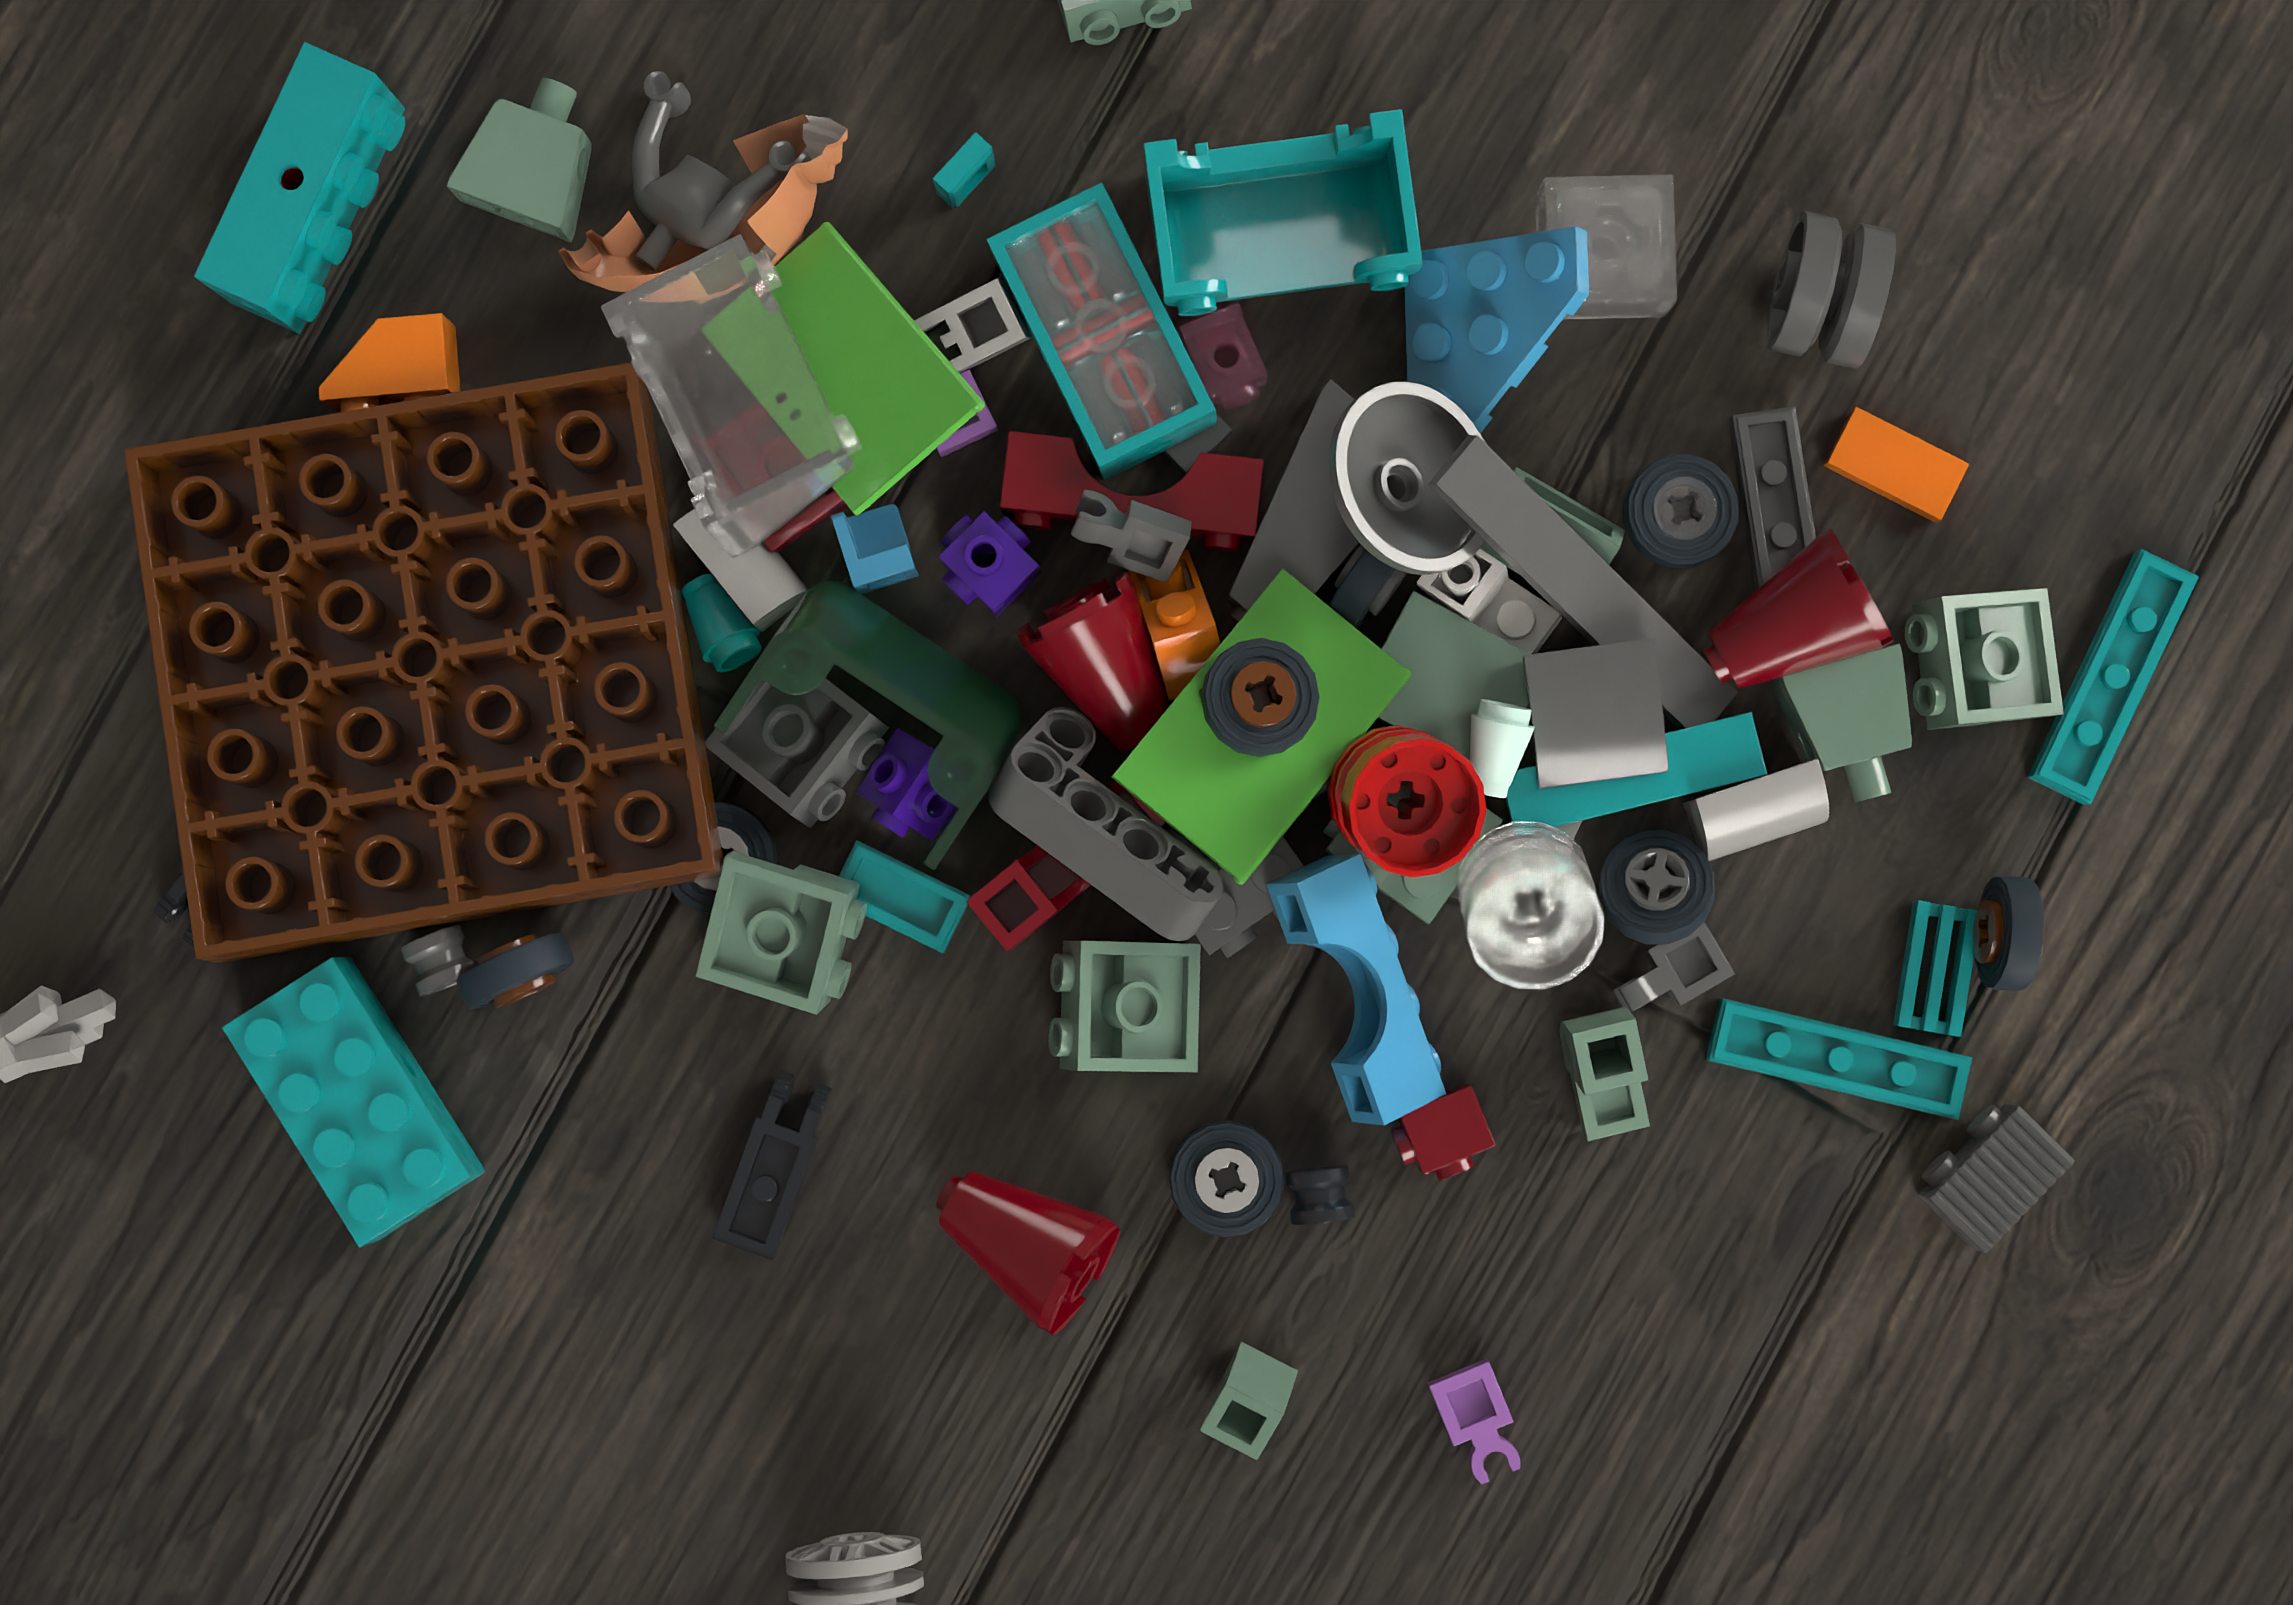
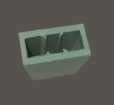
[447,78,592,242]
[1770,644,1912,803]

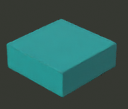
[933,132,995,208]

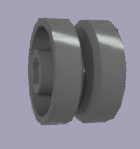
[1766,210,1896,369]

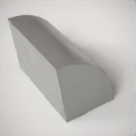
[673,493,811,632]
[1683,759,1829,862]

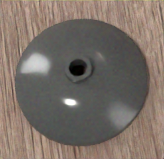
[1328,382,1485,575]

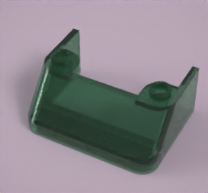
[714,581,1023,870]

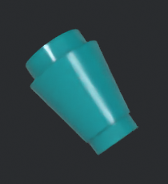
[681,574,762,672]

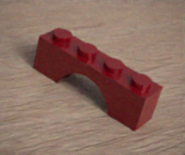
[1000,431,1264,552]
[966,781,1167,952]

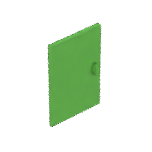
[703,222,985,516]
[1112,569,1412,885]

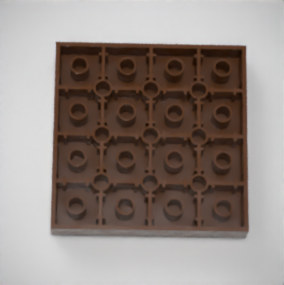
[124,362,724,963]

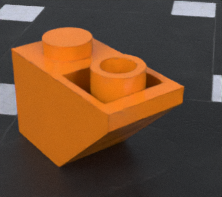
[319,313,461,412]
[1128,549,1220,700]

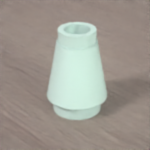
[1470,699,1535,798]

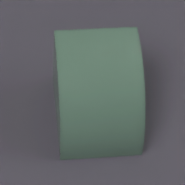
[1199,1342,1298,1460]

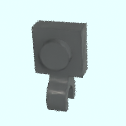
[1071,490,1192,583]
[1612,922,1735,1012]

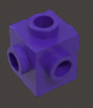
[939,512,1041,617]
[856,728,974,841]

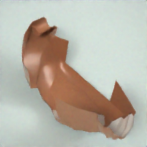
[559,114,848,295]

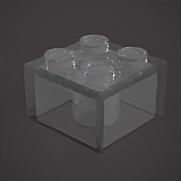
[1536,174,1677,319]

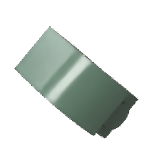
[1560,1007,1650,1141]

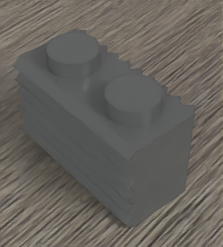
[1917,1104,2075,1253]

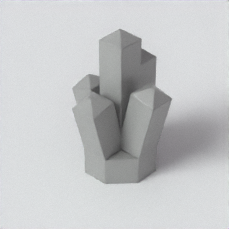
[0,986,116,1083]

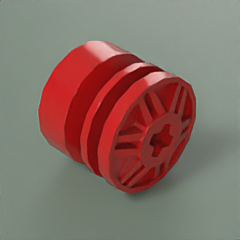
[1327,725,1486,878]

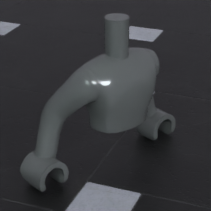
[632,71,812,271]

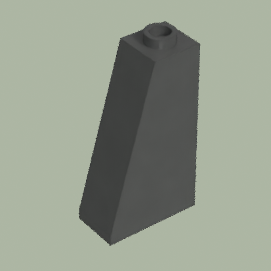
[1227,380,1390,624]

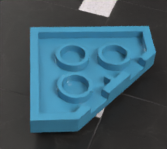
[1405,226,1589,433]

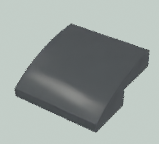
[1522,638,1668,789]

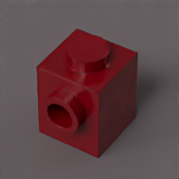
[1390,1083,1496,1180]

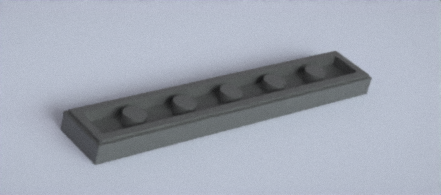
[1428,435,1738,730]

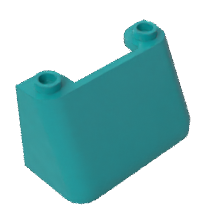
[1143,109,1423,316]

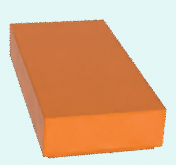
[1823,407,1969,523]

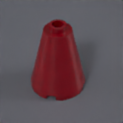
[1703,529,1894,689]
[1015,571,1170,752]
[936,1171,1120,1335]

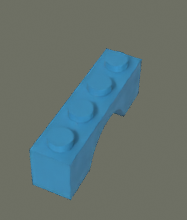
[1266,854,1446,1125]

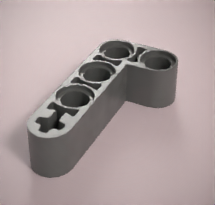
[989,707,1224,941]

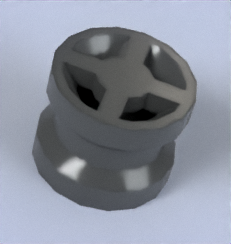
[400,925,477,997]

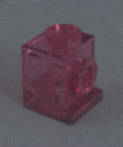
[1179,302,1268,410]

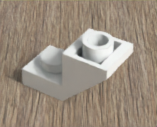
[1417,549,1562,654]

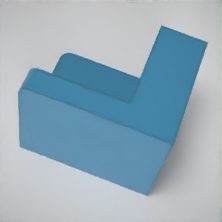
[831,504,919,595]

